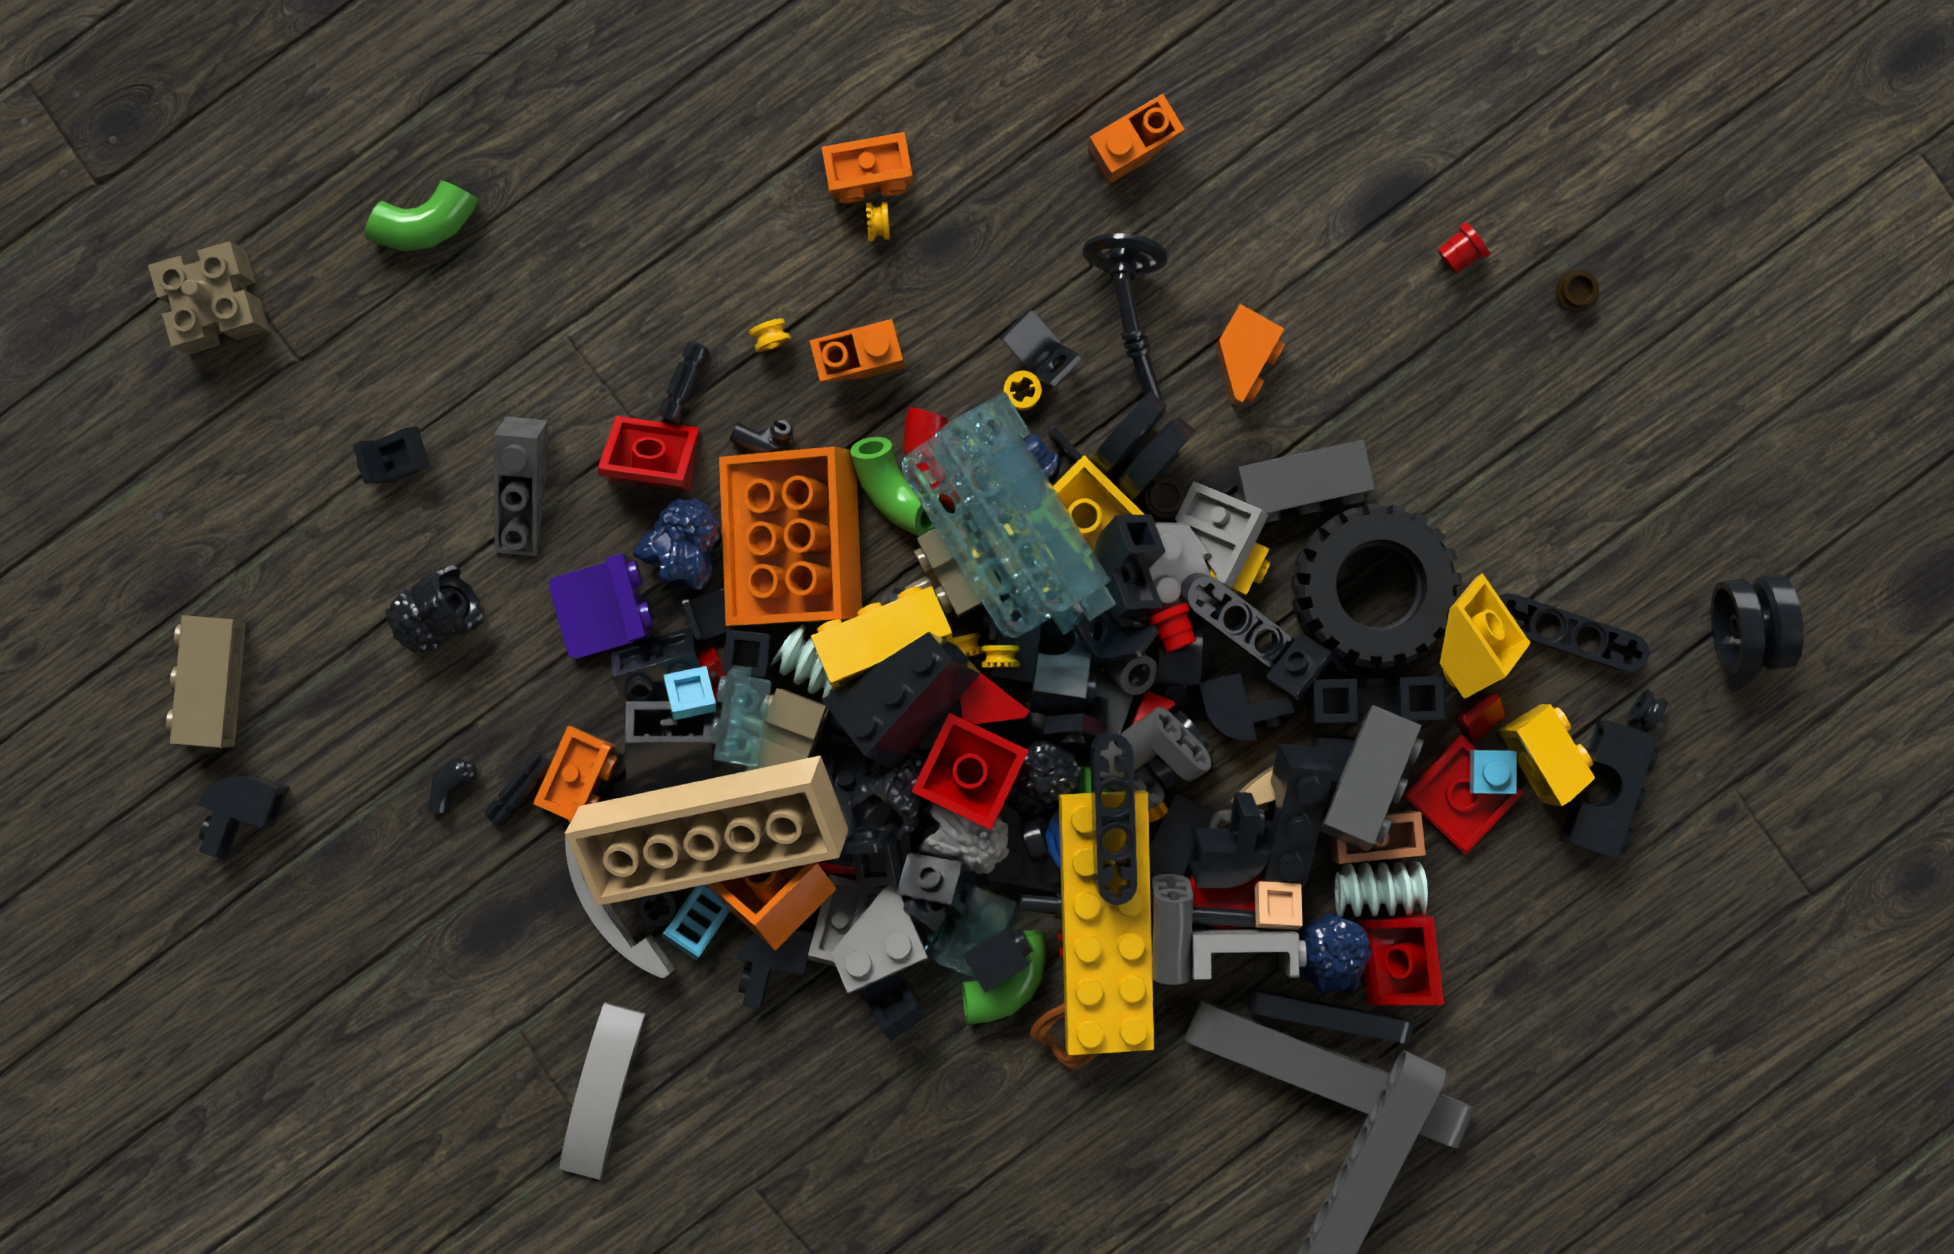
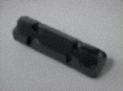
[658,341,709,423]
[484,752,551,827]

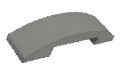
[565,837,675,978]
[559,1002,646,1180]

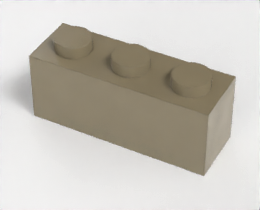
[166,615,246,748]

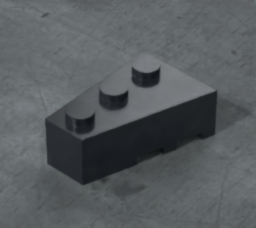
[821,632,981,769]

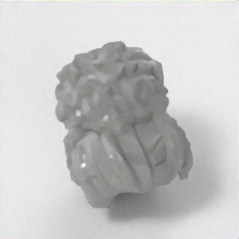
[918,803,1009,874]

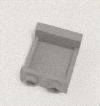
[1191,927,1306,979]

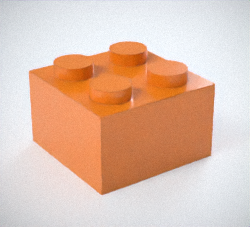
[707,862,836,951]

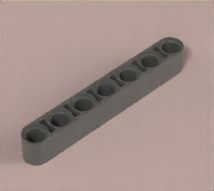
[1184,999,1475,1149]
[1297,1050,1446,1254]

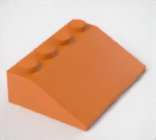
[719,446,862,626]

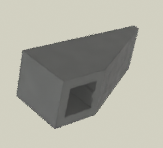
[494,416,548,556]

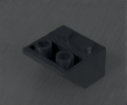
[625,701,714,796]

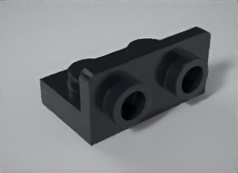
[611,627,701,709]

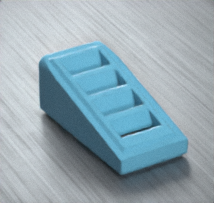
[661,884,730,960]

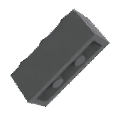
[1234,439,1375,524]
[1319,705,1423,851]

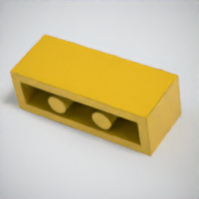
[811,586,953,692]

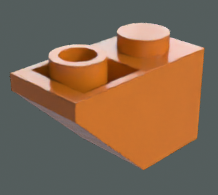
[1087,94,1185,184]
[1215,304,1285,408]
[809,319,905,383]

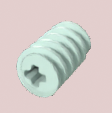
[771,624,833,699]
[1335,862,1428,917]

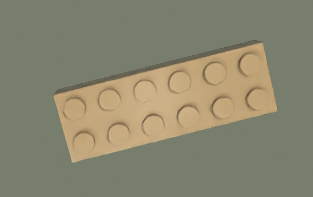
[565,756,849,906]

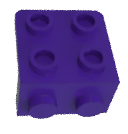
[549,553,654,659]

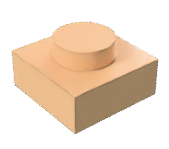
[1255,881,1303,930]

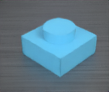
[664,666,716,720]
[1470,750,1517,794]

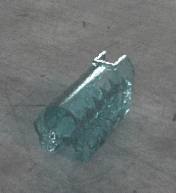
[902,392,1116,638]

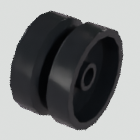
[1089,391,1196,501]
[1710,574,1804,675]

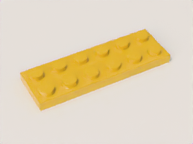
[1059,790,1154,1055]

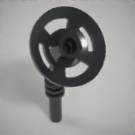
[1082,233,1168,398]

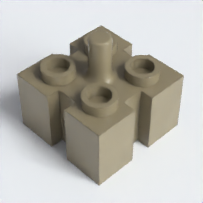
[148,241,269,354]
[904,514,1004,618]
[731,688,830,771]

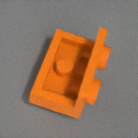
[822,132,914,204]
[533,726,619,823]

